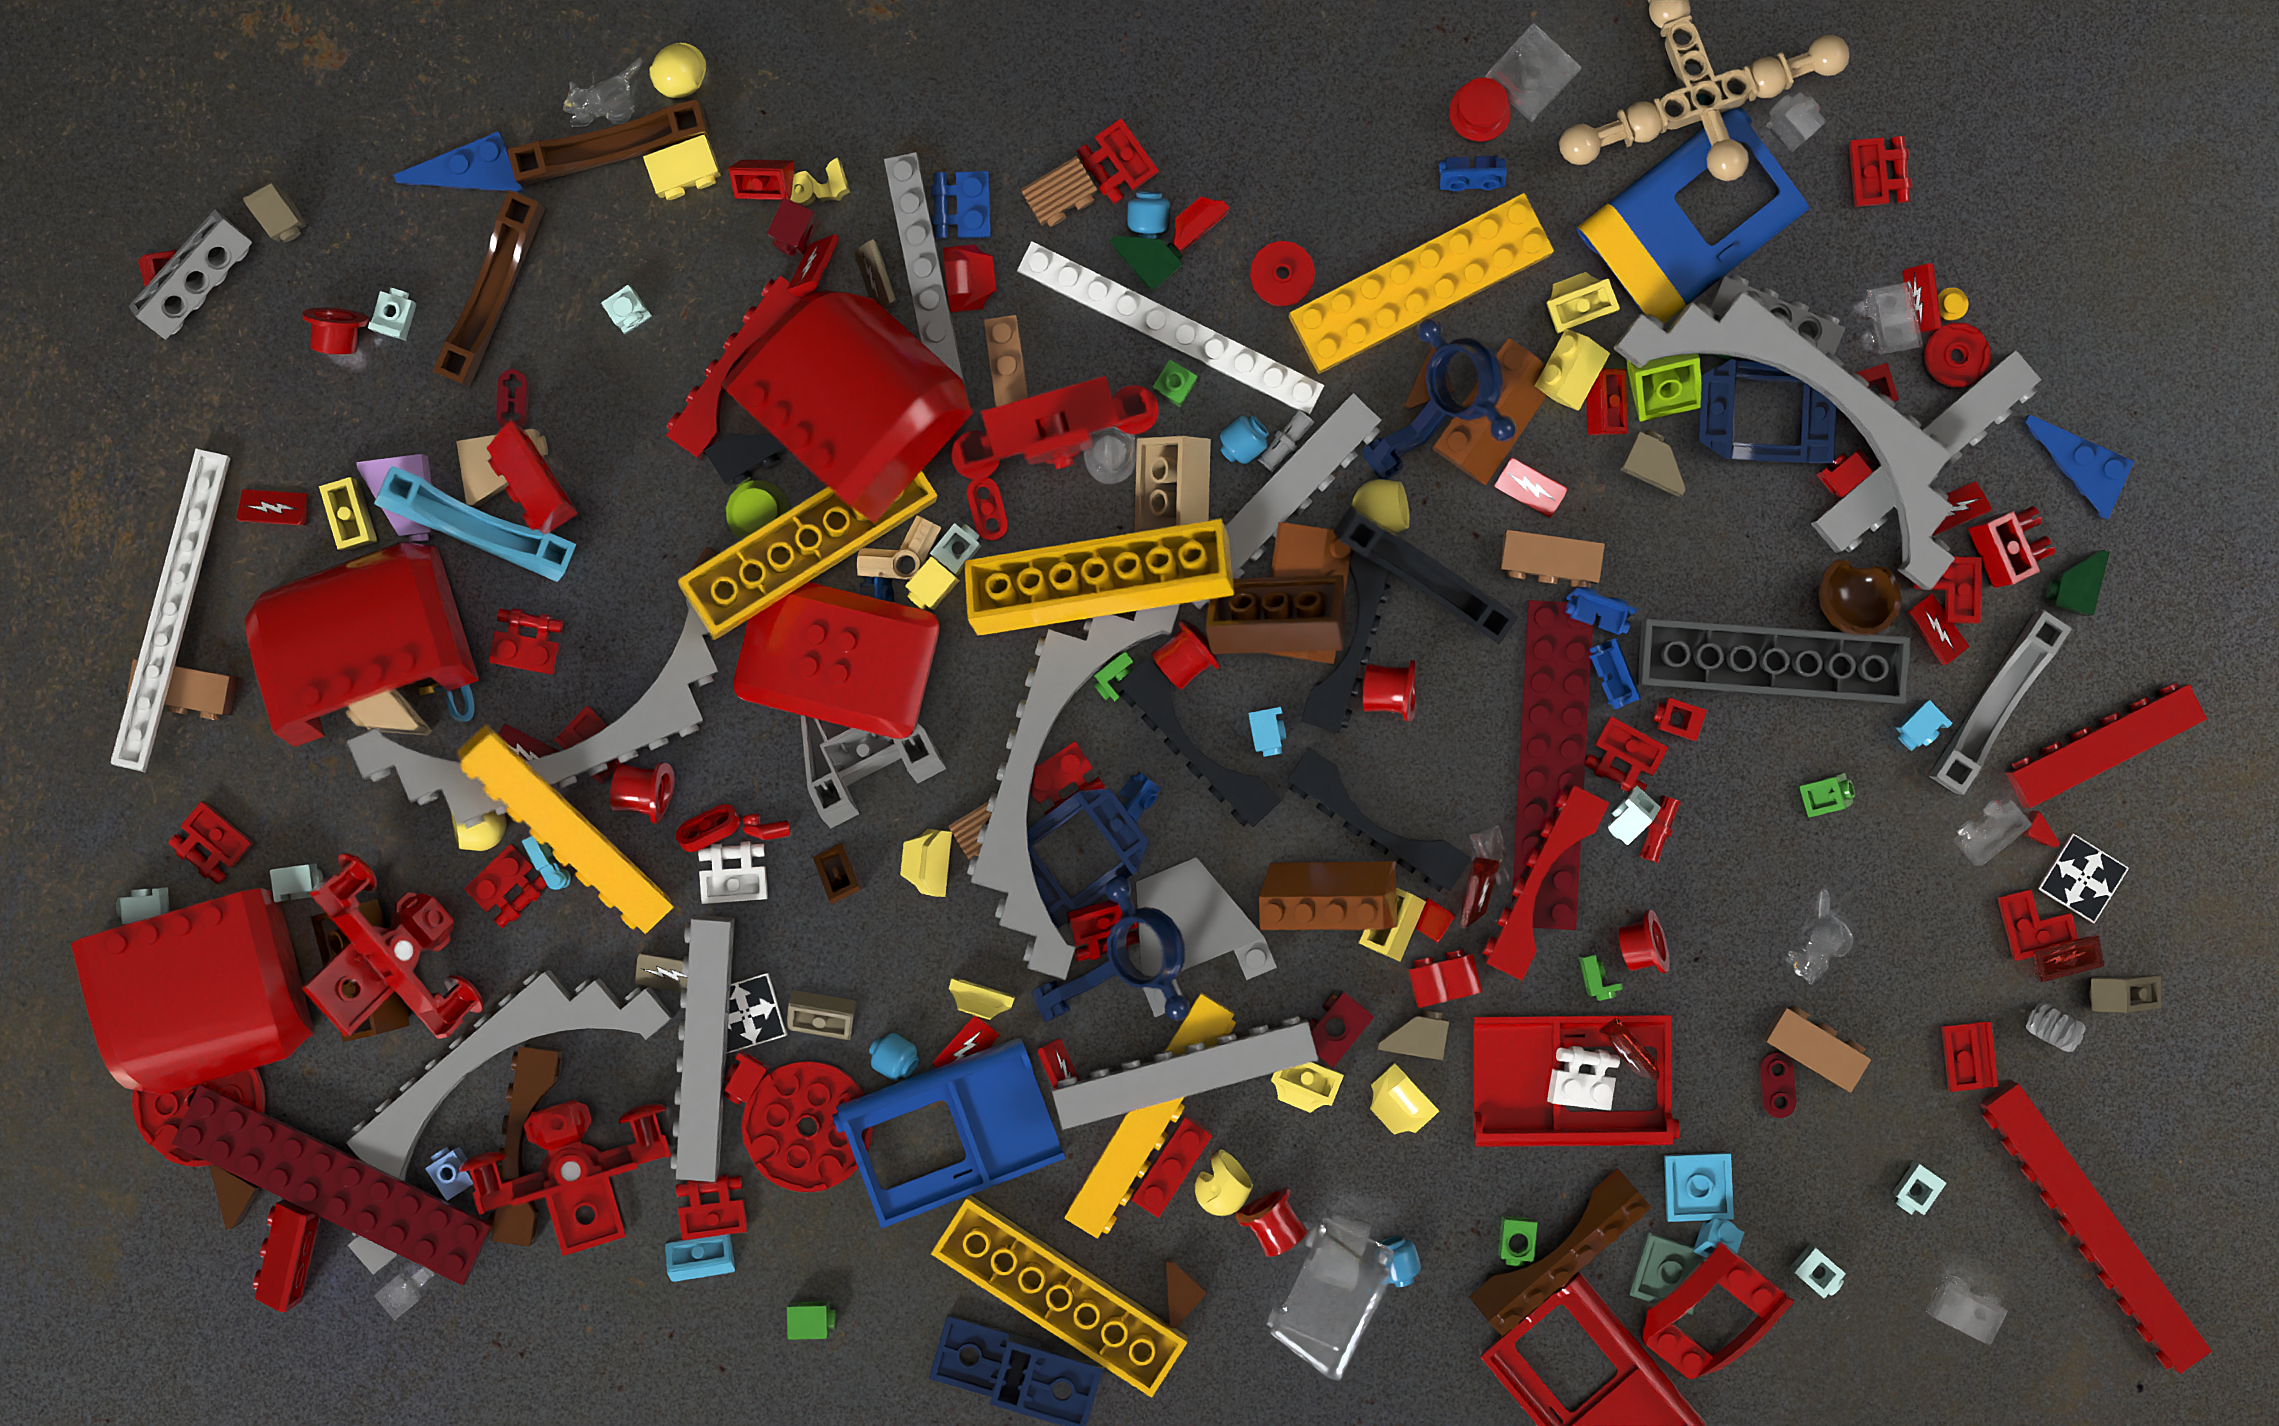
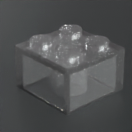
[1485,23,1582,123]

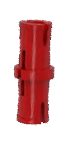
[1639,795,1681,864]

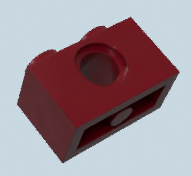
[767,197,820,257]
[1308,990,1374,1068]

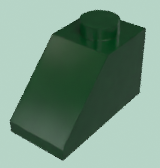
[1110,236,1183,293]
[2046,550,2110,616]

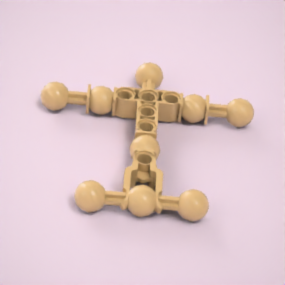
[1559,0,1850,181]

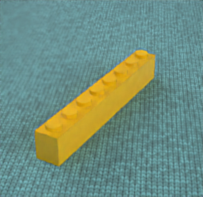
[457,724,674,934]
[1064,992,1236,1239]

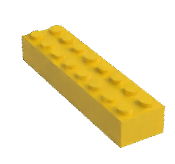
[1289,193,1554,375]
[678,471,938,640]
[964,519,1234,636]
[931,1195,1188,1398]

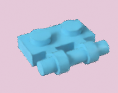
[522,836,572,890]

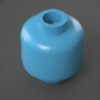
[1127,191,1170,239]
[1220,415,1269,464]
[869,1033,920,1082]
[1374,1236,1421,1287]

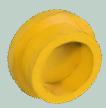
[1938,288,1969,321]

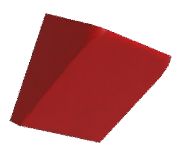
[138,250,176,287]
[2021,810,2060,848]
[1415,897,1455,943]

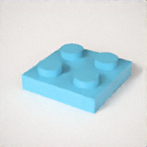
[1664,1152,1734,1222]

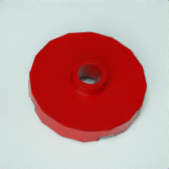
[1250,241,1315,306]
[1924,322,1991,388]

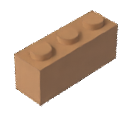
[984,315,1029,407]
[1499,530,1605,588]
[126,659,238,720]
[1762,1005,1872,1093]

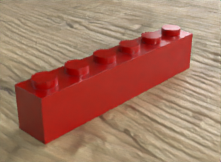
[2005,681,2207,808]

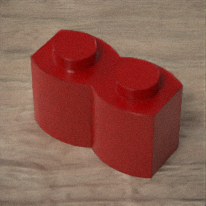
[1407,948,1482,1008]

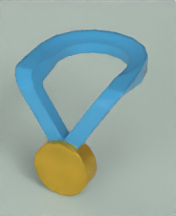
[418,682,474,722]

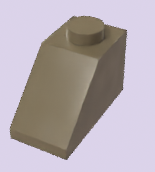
[243,183,306,242]
[1620,430,1686,497]
[2089,975,2161,1013]
[1376,1009,1449,1061]

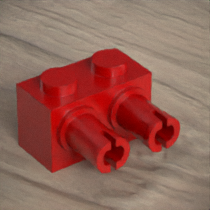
[1968,506,2055,588]

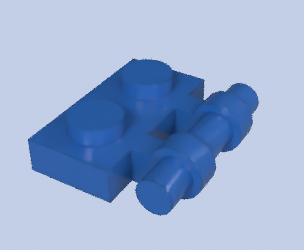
[930,171,991,239]

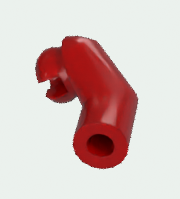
[742,813,790,840]

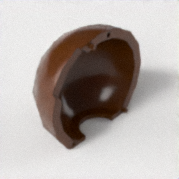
[1818,559,1902,636]

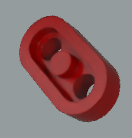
[967,477,1008,541]
[676,804,740,852]

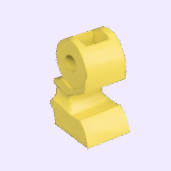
[790,158,850,206]

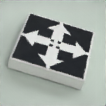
[2036,833,2129,924]
[726,973,788,1054]

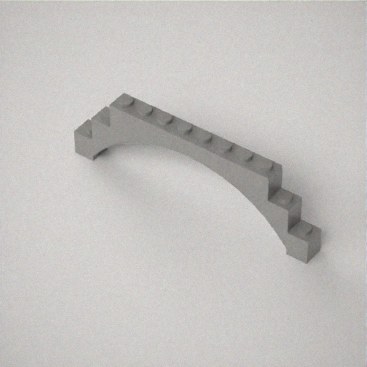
[1613,291,1955,590]
[347,599,728,829]
[967,604,1180,980]
[346,970,675,1275]

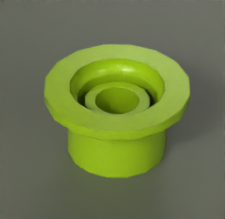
[726,480,790,540]

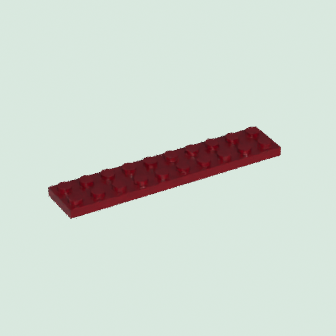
[1511,600,1593,930]
[172,1084,493,1286]

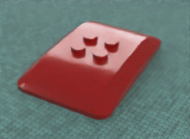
[733,582,940,739]

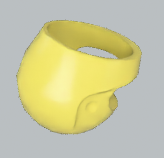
[649,43,706,99]
[1352,479,1410,532]
[451,811,507,851]
[1195,1149,1253,1216]

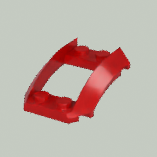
[1641,1240,1795,1380]

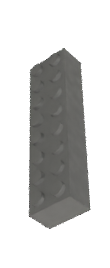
[1637,619,1911,704]

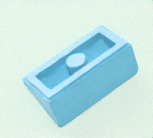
[665,1234,735,1281]

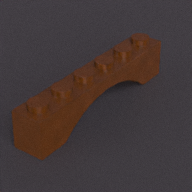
[507,99,711,187]
[432,190,546,387]
[488,1044,563,1247]
[1469,1168,1652,1336]

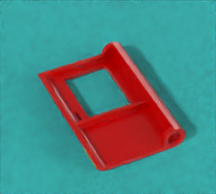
[1473,1015,1679,1147]
[1480,1272,1706,1426]

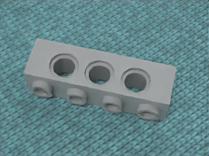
[128,209,252,340]
[1708,274,1845,355]

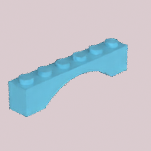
[374,465,576,582]

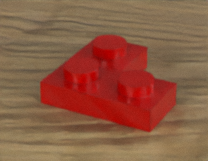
[1913,556,1982,624]
[1997,889,2080,961]

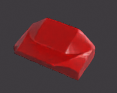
[1172,196,1230,254]
[943,244,997,314]

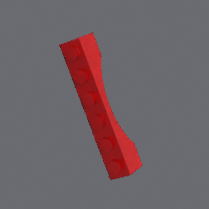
[666,276,802,460]
[1482,785,1610,981]

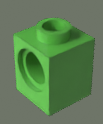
[1152,359,1198,408]
[1498,1215,1537,1266]
[787,1301,836,1340]

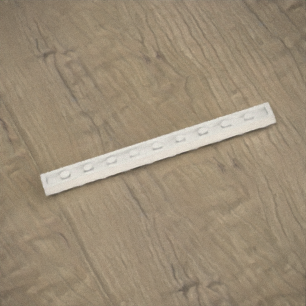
[1017,241,1324,415]
[111,449,230,772]

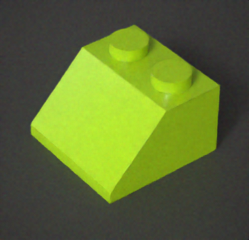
[1626,353,1702,422]

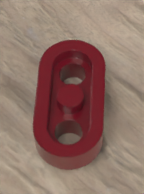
[1759,1052,1796,1118]

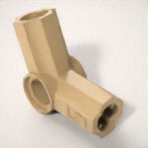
[857,515,943,581]

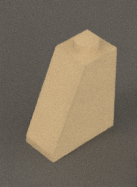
[456,429,548,508]

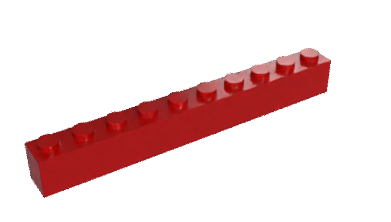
[1980,1080,2212,1374]

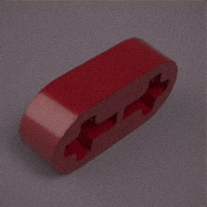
[496,369,530,429]

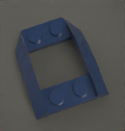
[1699,359,1837,463]
[1027,789,1149,929]

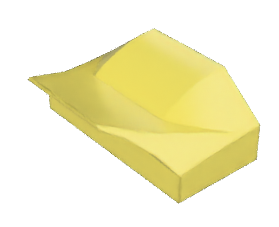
[1546,272,1620,334]
[900,829,952,897]
[949,977,1015,1020]
[1271,1062,1344,1113]
[1370,1062,1439,1135]

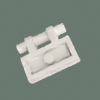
[698,841,768,904]
[1547,1046,1620,1110]

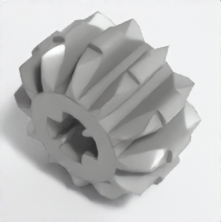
[2026,1003,2086,1052]

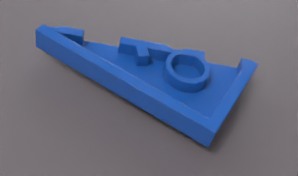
[394,131,524,193]
[2024,415,2134,520]

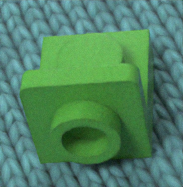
[1094,652,1133,701]
[1799,773,1855,818]
[1579,953,1623,1001]

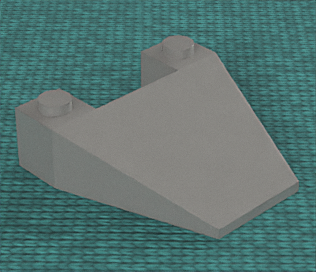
[800,715,946,829]
[1136,857,1277,1017]

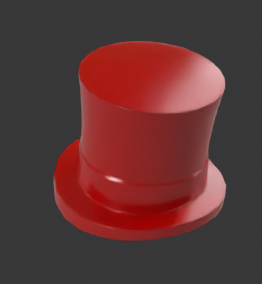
[1449,78,1511,142]
[1151,619,1221,690]
[1363,660,1417,722]
[610,762,675,824]
[1235,1186,1308,1257]

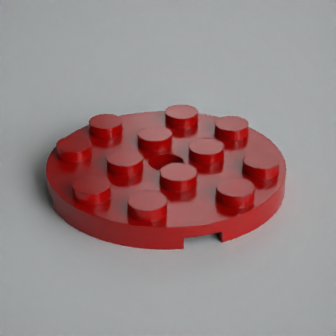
[742,1061,873,1192]
[132,1068,265,1167]

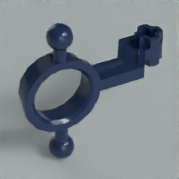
[1362,317,1516,480]
[1031,876,1190,1022]

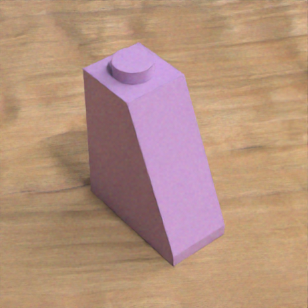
[356,454,438,543]

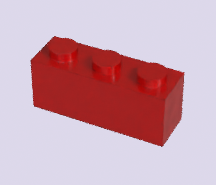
[1131,1114,1213,1218]

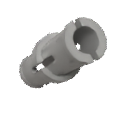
[1257,410,1315,473]

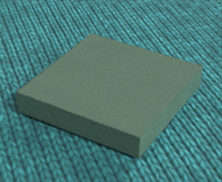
[1628,1231,1707,1315]

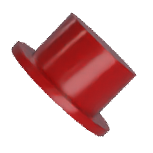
[302,307,369,355]
[1619,909,1670,974]

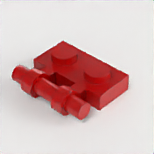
[1076,118,1159,205]
[1849,136,1913,207]
[489,608,564,675]
[1584,716,1669,793]
[1030,741,1105,815]
[168,801,254,885]
[464,843,547,929]
[1066,896,1140,962]
[676,1174,748,1241]

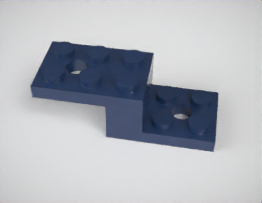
[929,1314,1103,1426]

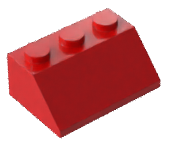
[486,420,578,535]
[253,1199,320,1313]

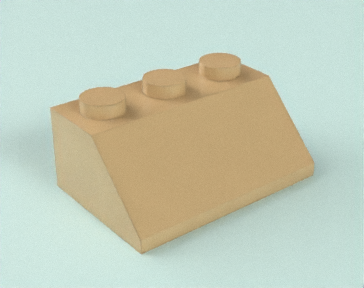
[1134,436,1211,533]
[346,688,432,735]

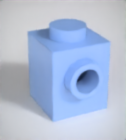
[425,1147,474,1201]

